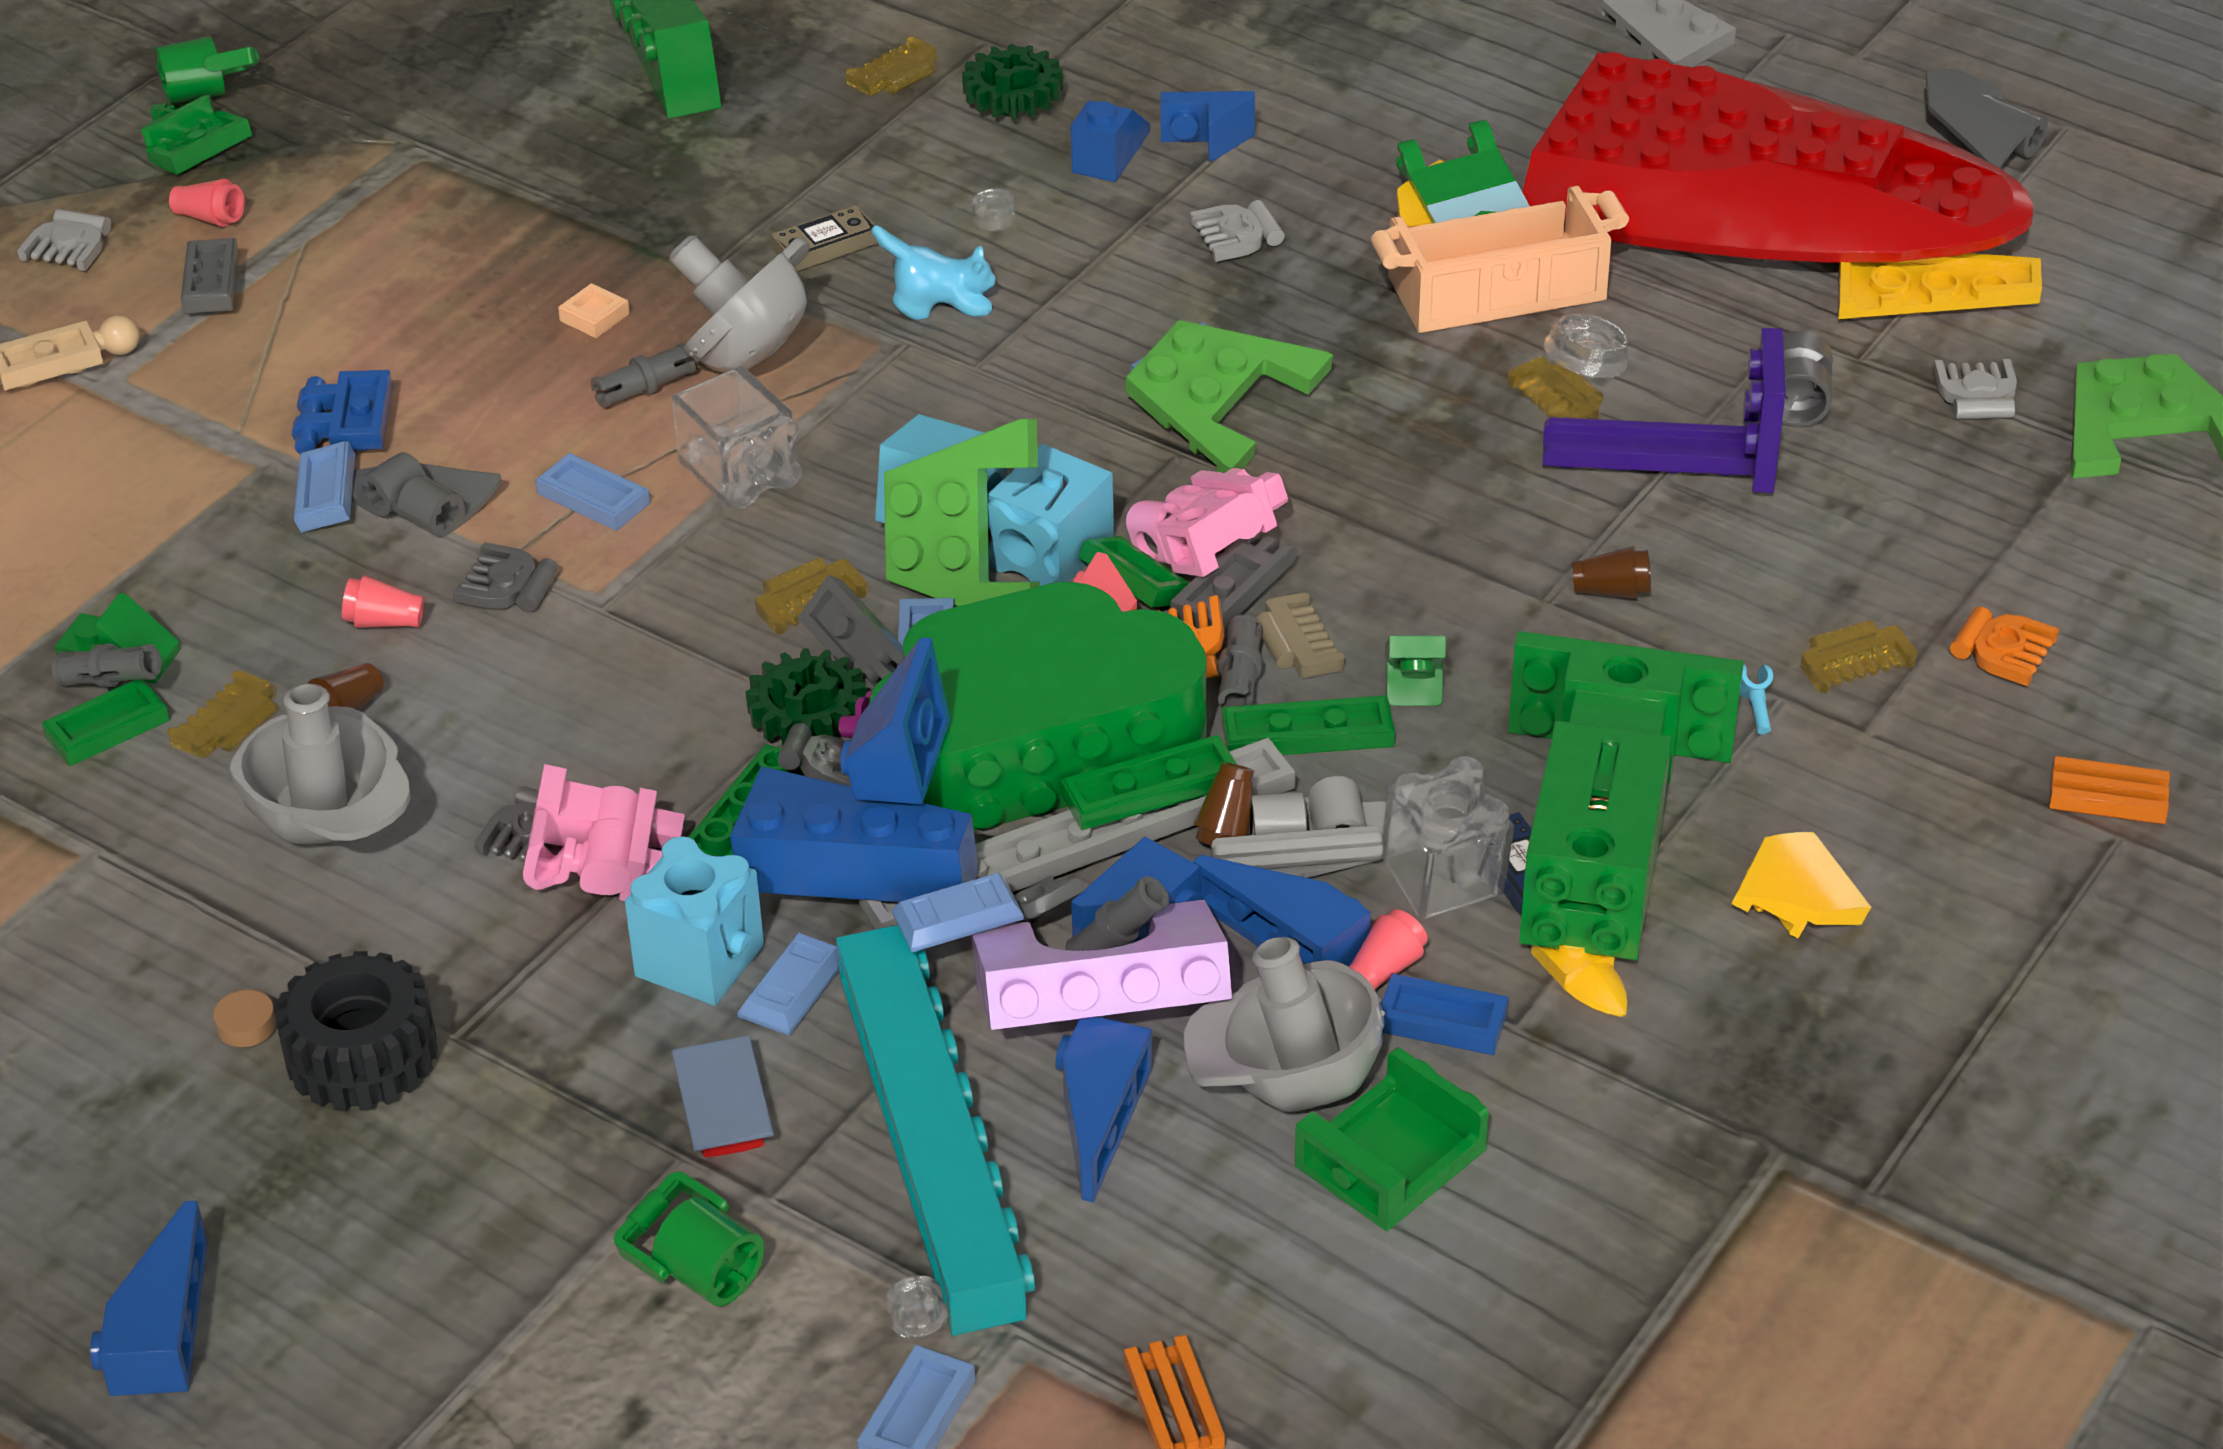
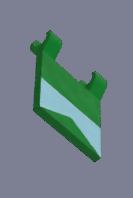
[1396,120,1530,223]

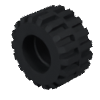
[275,951,438,1111]

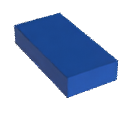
[1381,973,1509,1055]

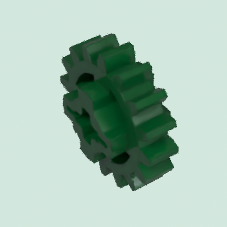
[962,44,1063,119]
[746,648,867,745]

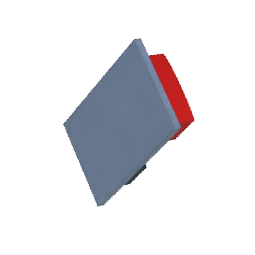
[672,1035,773,1157]

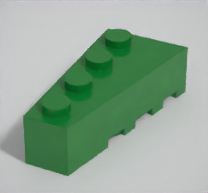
[610,0,722,119]

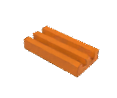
[2049,756,2170,824]
[1124,1334,1225,1449]

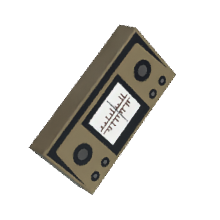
[770,205,878,272]

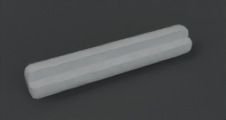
[1211,825,1383,869]

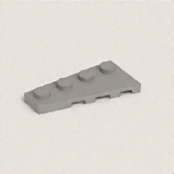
[1584,0,1736,67]

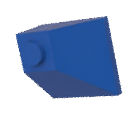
[841,638,951,804]

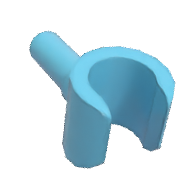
[1740,664,1773,735]

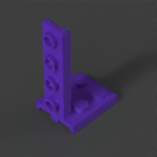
[1542,328,1786,493]

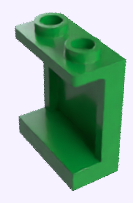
[1295,1047,1489,1232]

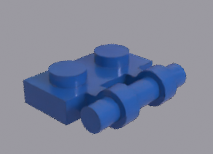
[292,370,393,454]

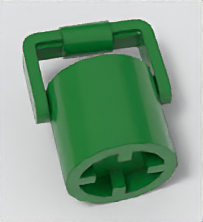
[154,36,260,106]
[613,1172,765,1306]

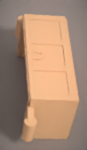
[1371,186,1629,333]

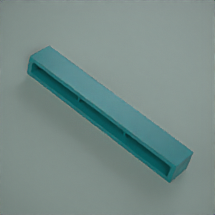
[836,925,1035,1336]

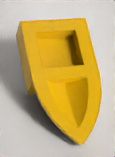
[1531,945,1627,1017]

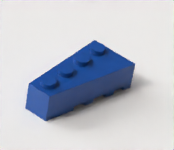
[730,766,978,902]

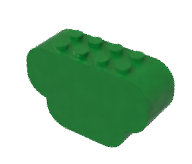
[869,582,1206,831]

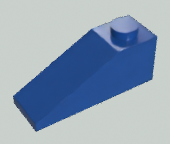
[1193,855,1371,967]
[1055,1016,1152,1203]
[90,1201,208,1396]

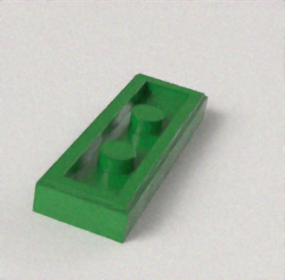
[1221,695,1395,755]
[1060,734,1237,831]

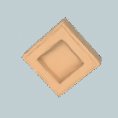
[558,283,630,339]

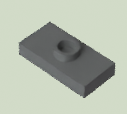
[181,238,239,313]

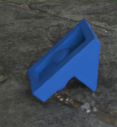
[1161,91,1255,161]

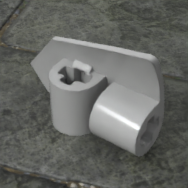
[1250,776,1411,878]

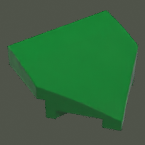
[141,95,252,175]

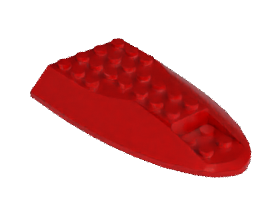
[1522,52,2034,262]

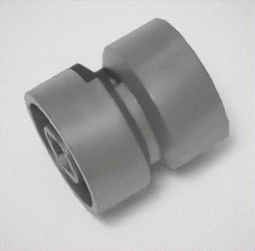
[1782,331,1833,427]

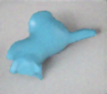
[871,225,996,320]

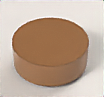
[213,990,276,1047]

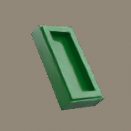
[1078,536,1189,607]
[41,679,170,767]

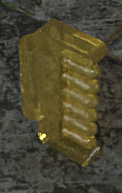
[845,36,937,95]
[1508,357,1603,419]
[755,557,867,635]
[1800,620,1918,693]
[167,670,275,758]

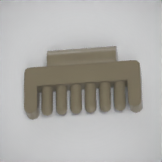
[1256,592,1345,678]

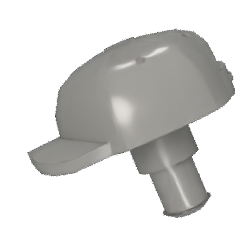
[669,235,810,375]
[229,683,411,844]
[1183,937,1385,1112]

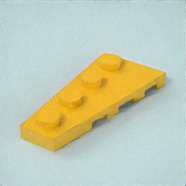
[1838,253,2042,319]

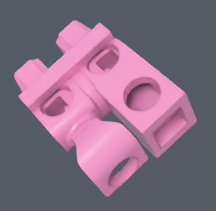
[1126,468,1288,577]
[523,764,685,901]

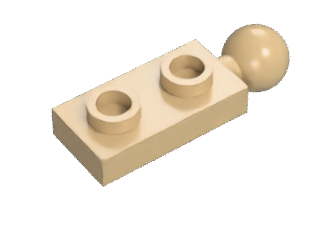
[0,315,140,391]

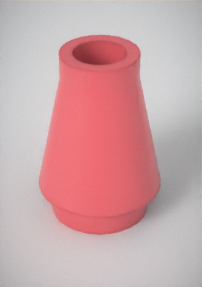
[169,179,245,227]
[342,575,425,628]
[1349,909,1428,990]

